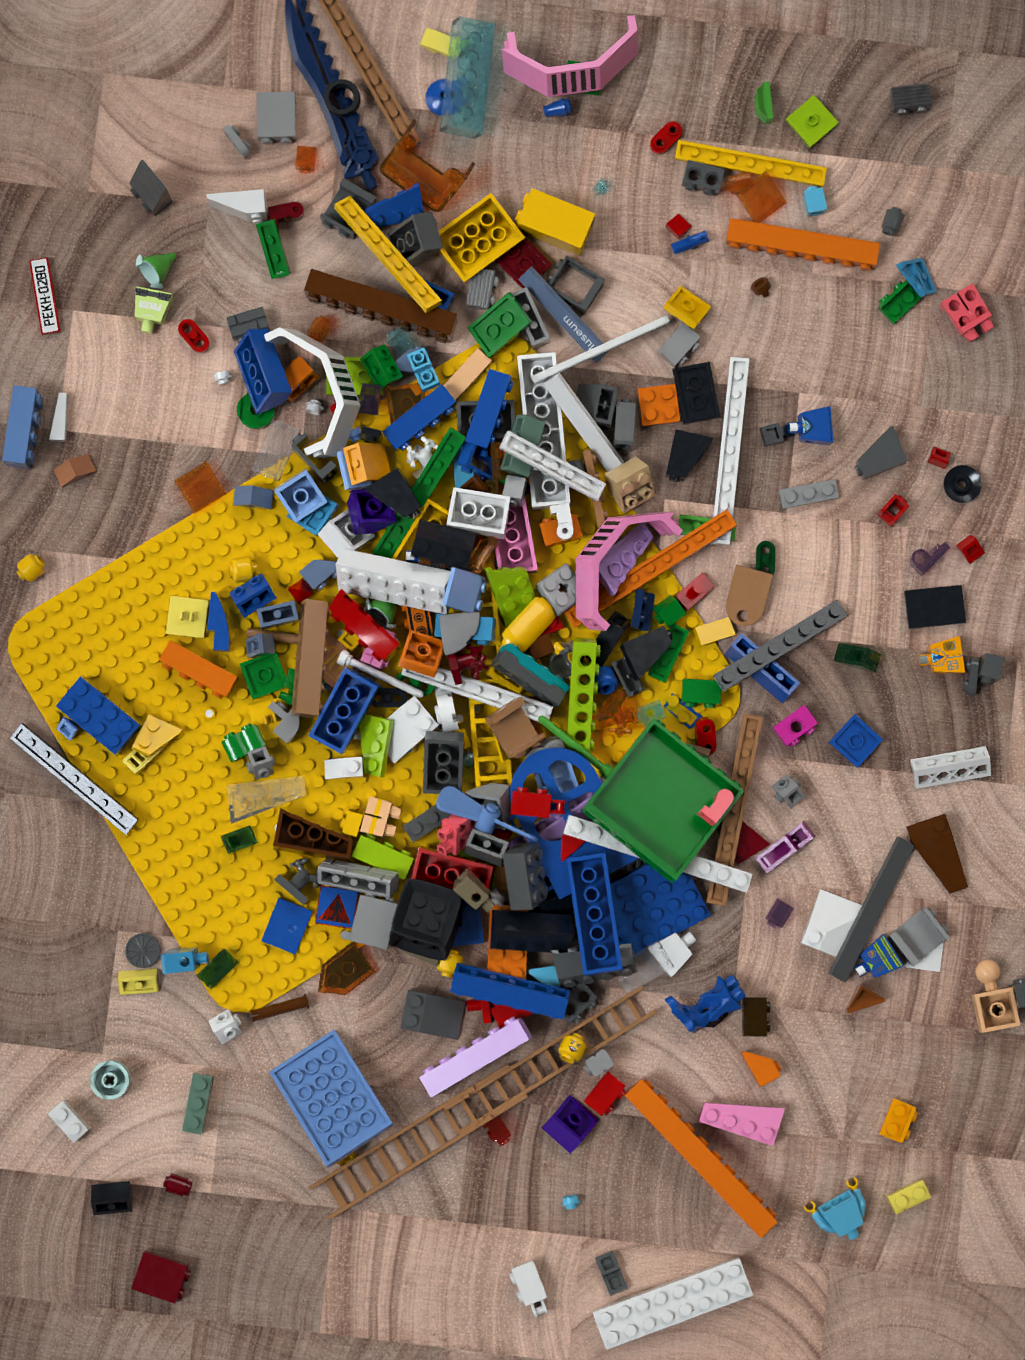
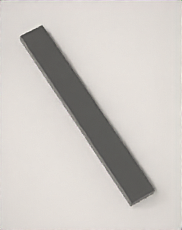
[828,836,914,983]

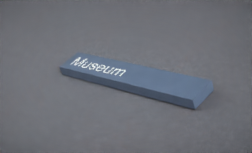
[518,267,608,363]

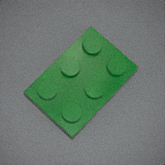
[467,292,533,358]

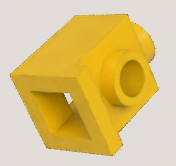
[340,810,364,839]

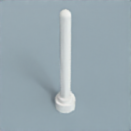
[337,649,424,698]

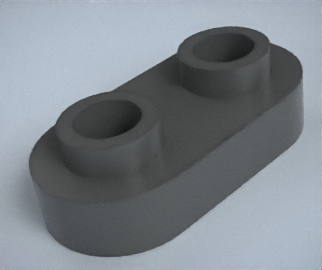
[963,657,979,696]

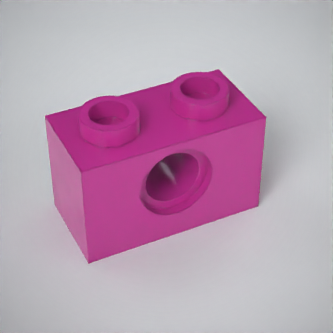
[772,705,818,747]

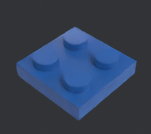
[828,714,883,768]

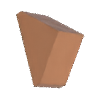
[54,454,96,487]

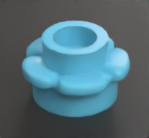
[562,1195,581,1209]

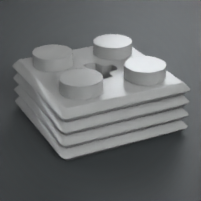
[535,563,576,616]

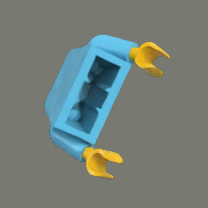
[804,1177,866,1240]

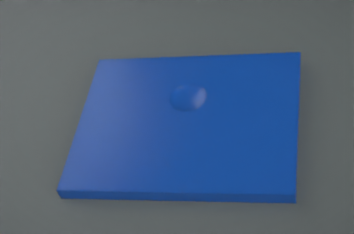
[261,898,313,954]

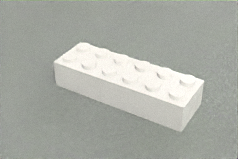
[336,549,451,615]

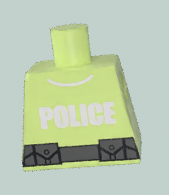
[135,286,174,334]

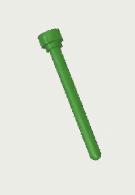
[538,715,614,779]

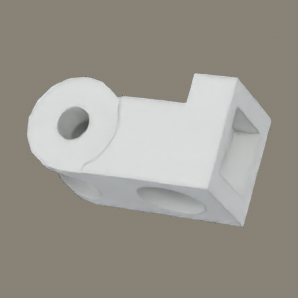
[550,503,573,541]

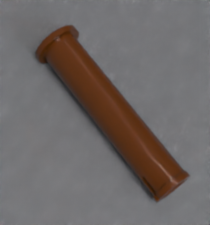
[250,994,310,1022]

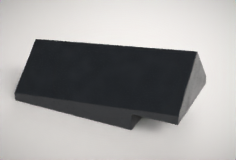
[490,910,573,953]

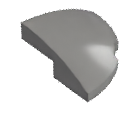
[439,612,480,656]

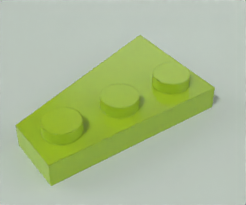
[360,714,394,777]

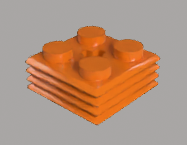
[398,630,444,678]

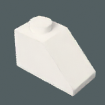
[324,757,364,780]

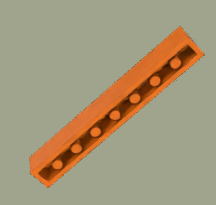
[725,218,880,271]

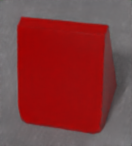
[665,213,692,240]
[956,535,985,564]

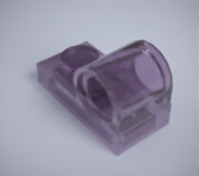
[909,542,950,576]

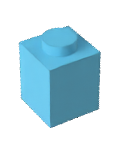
[802,186,827,217]

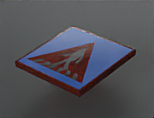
[315,885,359,929]

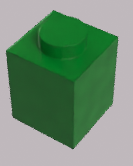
[652,595,686,628]

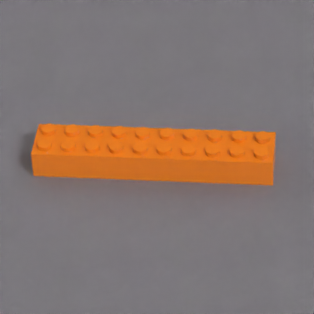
[624,1078,777,1238]

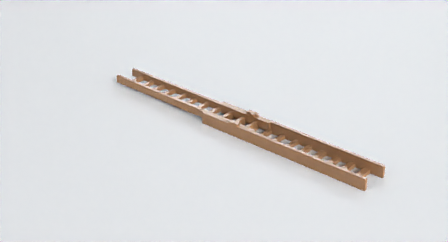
[309,985,658,1220]

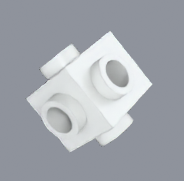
[209,1009,242,1044]

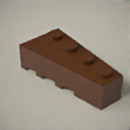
[273,808,354,862]

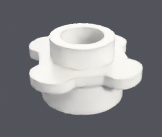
[489,887,507,907]

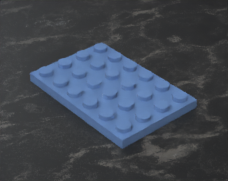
[269,1030,394,1168]

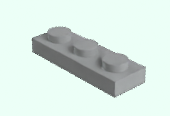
[779,479,839,509]

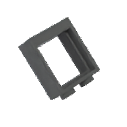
[546,255,605,314]

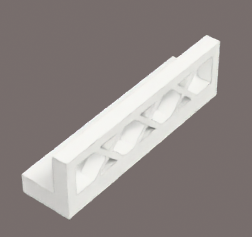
[910,746,991,789]

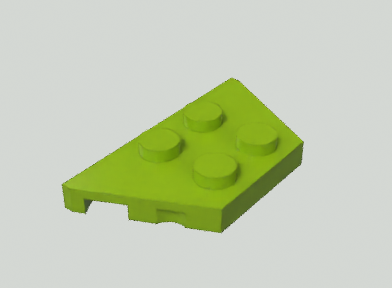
[485,567,535,629]

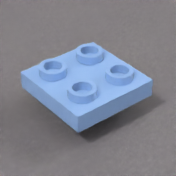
[533,760,578,794]

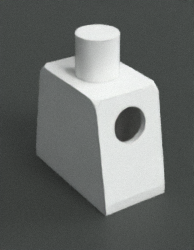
[648,932,696,977]

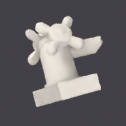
[407,436,453,480]

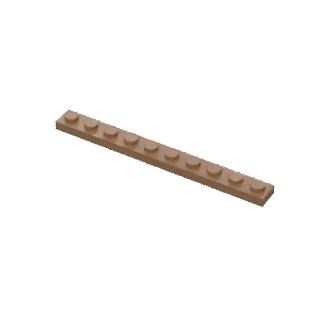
[317,0,421,152]
[706,714,763,907]

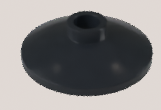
[943,465,982,503]

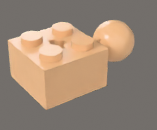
[972,959,1021,1033]

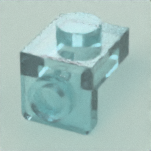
[385,327,415,358]

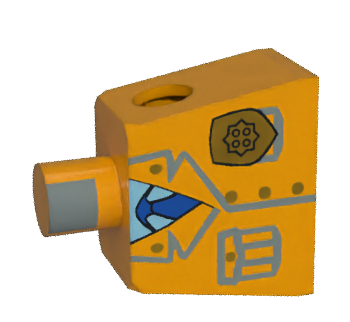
[918,636,965,674]

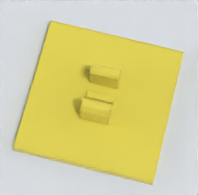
[166,596,209,638]

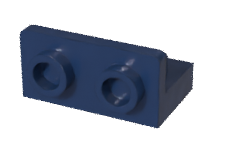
[631,589,655,632]

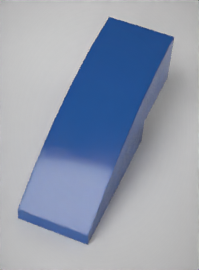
[207,592,230,653]

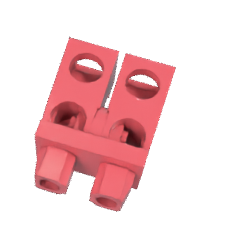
[939,283,994,343]
[437,814,476,856]

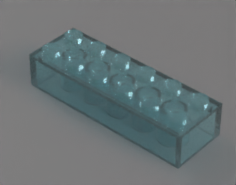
[440,16,495,139]

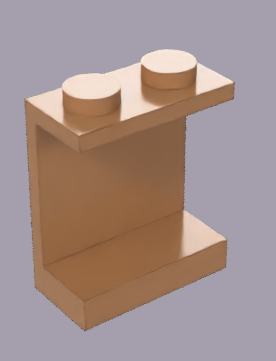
[485,697,545,759]

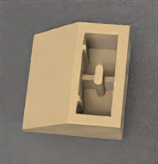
[605,456,655,513]

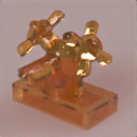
[595,689,638,738]

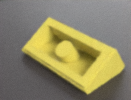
[118,968,159,995]

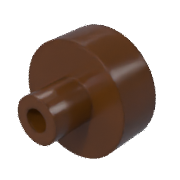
[751,277,771,297]

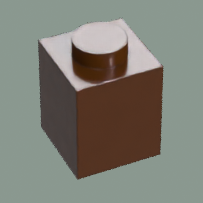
[526,634,555,661]

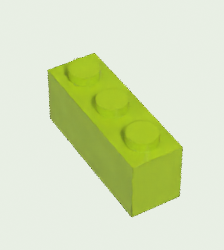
[352,834,415,880]

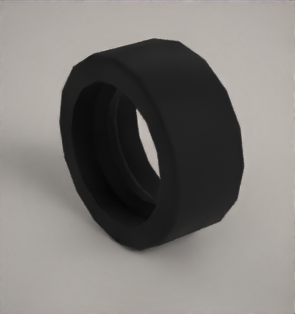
[324,79,361,118]

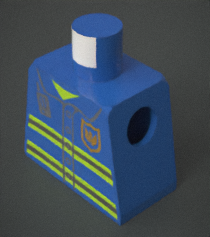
[854,934,904,978]

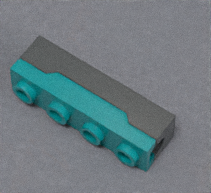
[491,643,570,707]

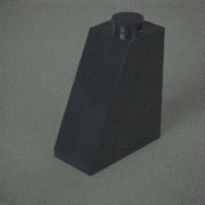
[665,430,713,482]
[365,468,424,520]
[585,610,631,667]
[619,626,672,682]

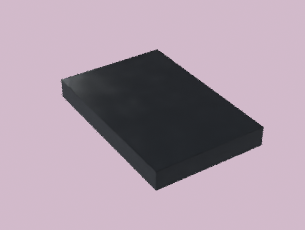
[672,362,721,425]
[904,585,966,629]

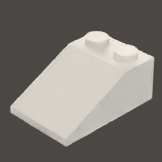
[206,189,268,224]
[387,696,439,763]

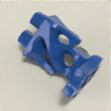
[665,975,746,1033]

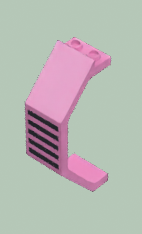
[502,15,638,97]
[576,512,683,631]

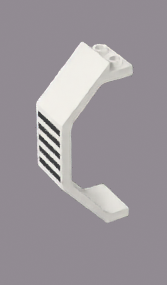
[264,327,361,459]

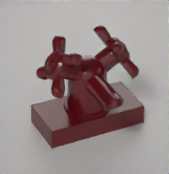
[448,644,489,685]

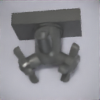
[274,858,319,906]

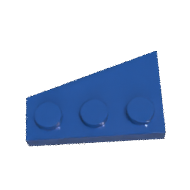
[365,182,424,227]

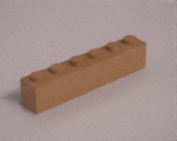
[291,599,330,718]

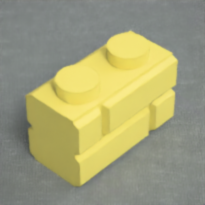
[886,1179,931,1215]

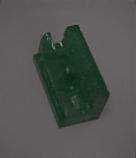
[196,948,239,989]

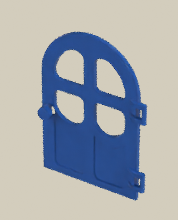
[508,748,639,899]

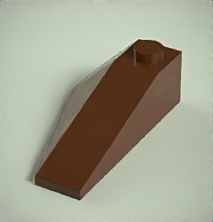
[906,814,968,894]

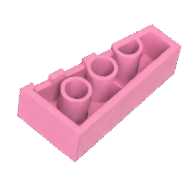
[698,1102,785,1146]

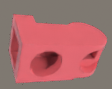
[697,789,734,826]

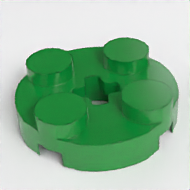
[237,392,275,429]

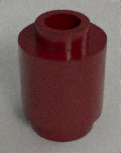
[163,1173,193,1197]

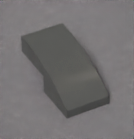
[595,1251,628,1296]

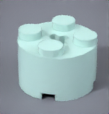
[90,1060,132,1100]

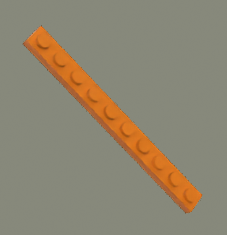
[565,509,737,629]

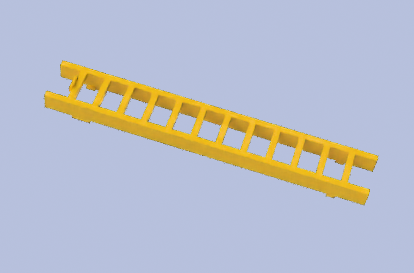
[461,547,512,788]

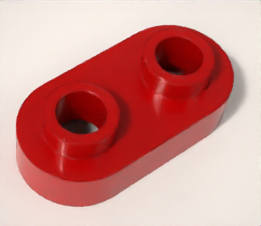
[650,121,682,155]
[178,319,210,353]
[695,717,716,755]

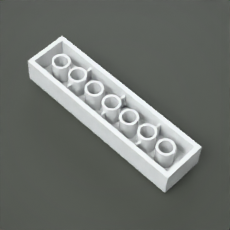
[517,352,571,510]
[592,1256,753,1350]

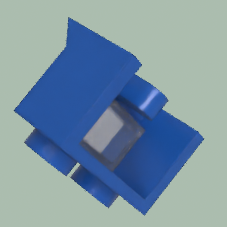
[457,443,502,482]

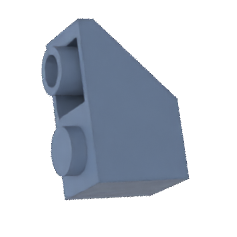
[299,560,337,592]

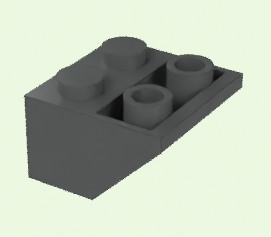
[576,384,618,429]

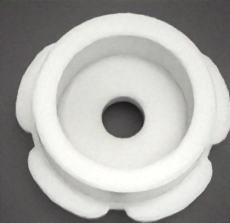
[214,370,232,385]
[306,399,324,415]

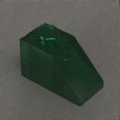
[834,643,881,672]

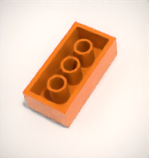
[487,905,529,979]

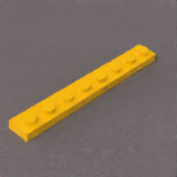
[674,140,827,187]
[334,196,442,313]

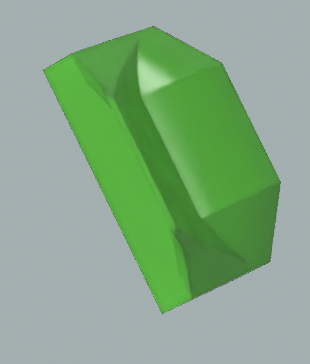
[754,82,774,124]

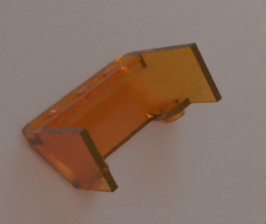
[380,119,475,212]

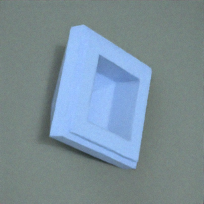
[56,717,78,741]

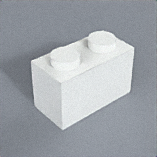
[48,1100,91,1143]

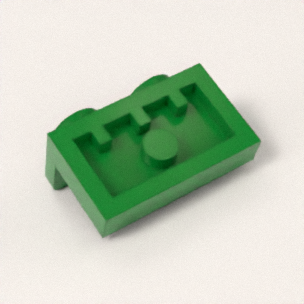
[878,280,921,325]
[360,344,403,392]

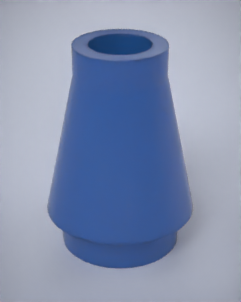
[543,97,572,117]

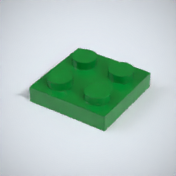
[240,650,285,700]

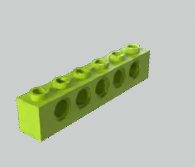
[566,638,600,753]

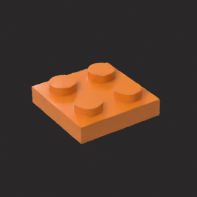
[637,384,680,427]

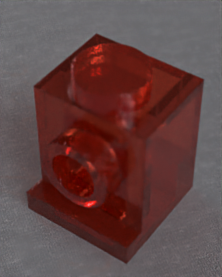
[483,1115,511,1147]

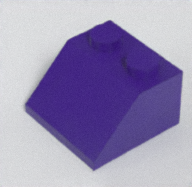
[347,489,396,534]
[541,1095,599,1154]

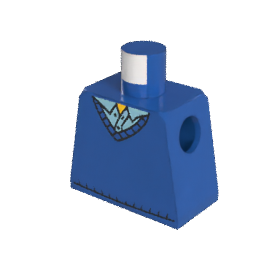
[788,406,834,445]

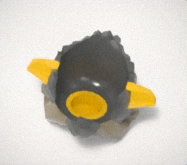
[547,640,586,681]

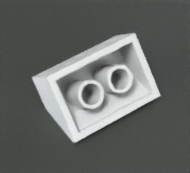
[447,487,511,539]

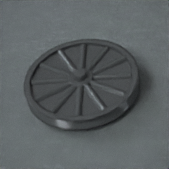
[125,933,160,968]

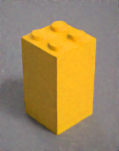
[515,188,595,256]

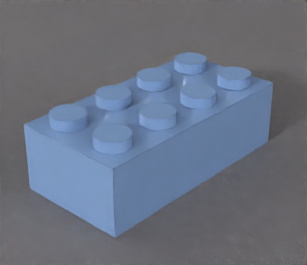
[2,385,44,469]

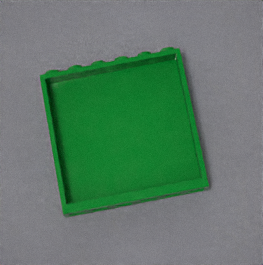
[581,718,744,883]

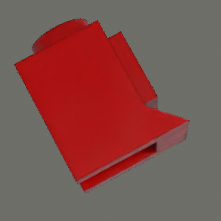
[877,494,909,527]

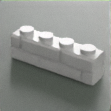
[318,858,399,898]

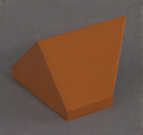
[845,985,885,1013]

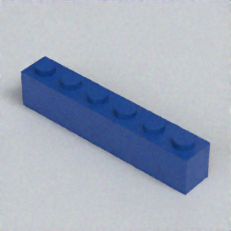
[450,963,570,1019]

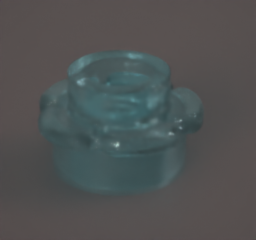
[593,178,609,195]
[463,750,474,769]

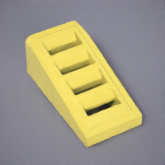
[122,747,164,775]

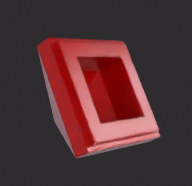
[288,578,314,605]

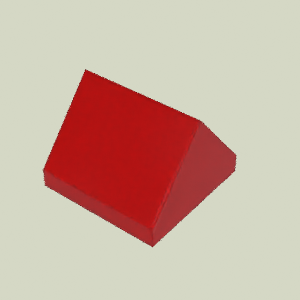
[927,446,951,469]

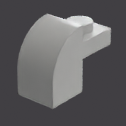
[268,701,300,744]

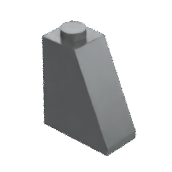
[613,399,636,451]
[854,426,907,480]

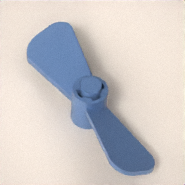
[436,786,539,843]

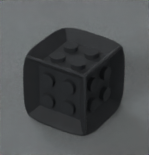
[389,879,464,961]

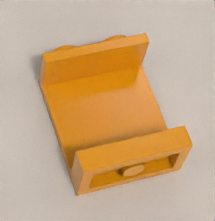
[343,443,391,485]

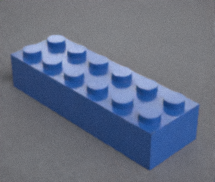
[567,853,623,976]

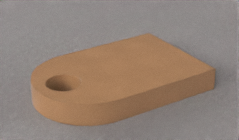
[726,565,773,626]

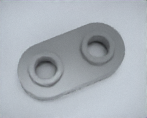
[223,124,252,159]

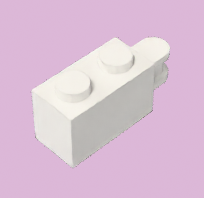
[509,1259,548,1318]

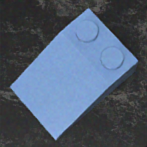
[442,567,487,613]

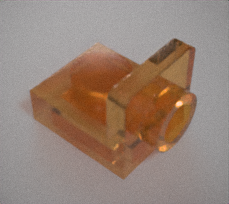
[295,146,317,173]

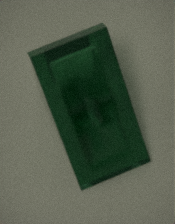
[221,825,258,855]

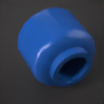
[594,666,618,695]

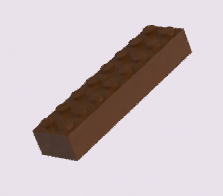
[304,269,458,344]

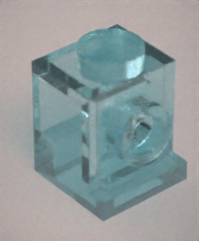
[635,699,666,727]

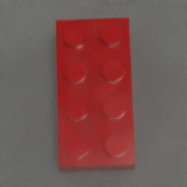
[411,846,497,898]

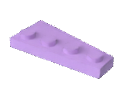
[599,522,653,596]

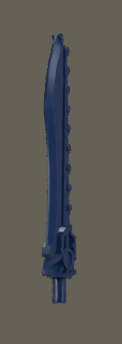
[285,0,380,191]

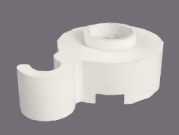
[434,686,459,732]

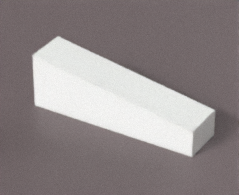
[49,393,68,442]

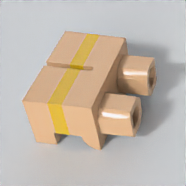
[360,796,402,837]

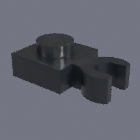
[759,423,795,447]

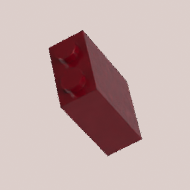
[131,1250,191,1304]

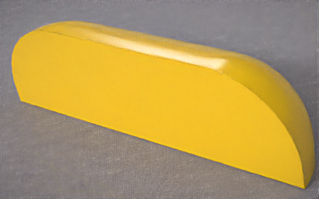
[497,597,556,653]

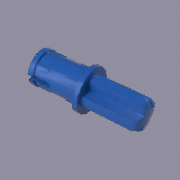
[671,230,709,254]

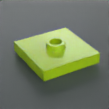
[785,95,839,148]

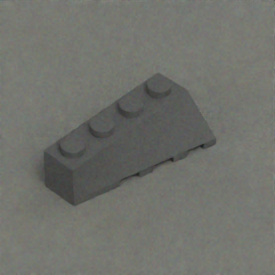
[551,944,637,988]

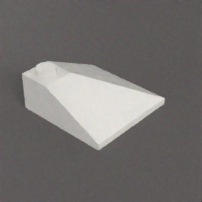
[800,889,862,957]

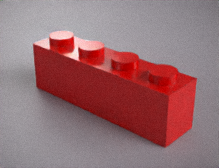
[328,589,402,663]

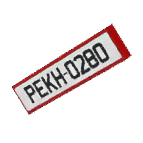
[29,257,61,336]

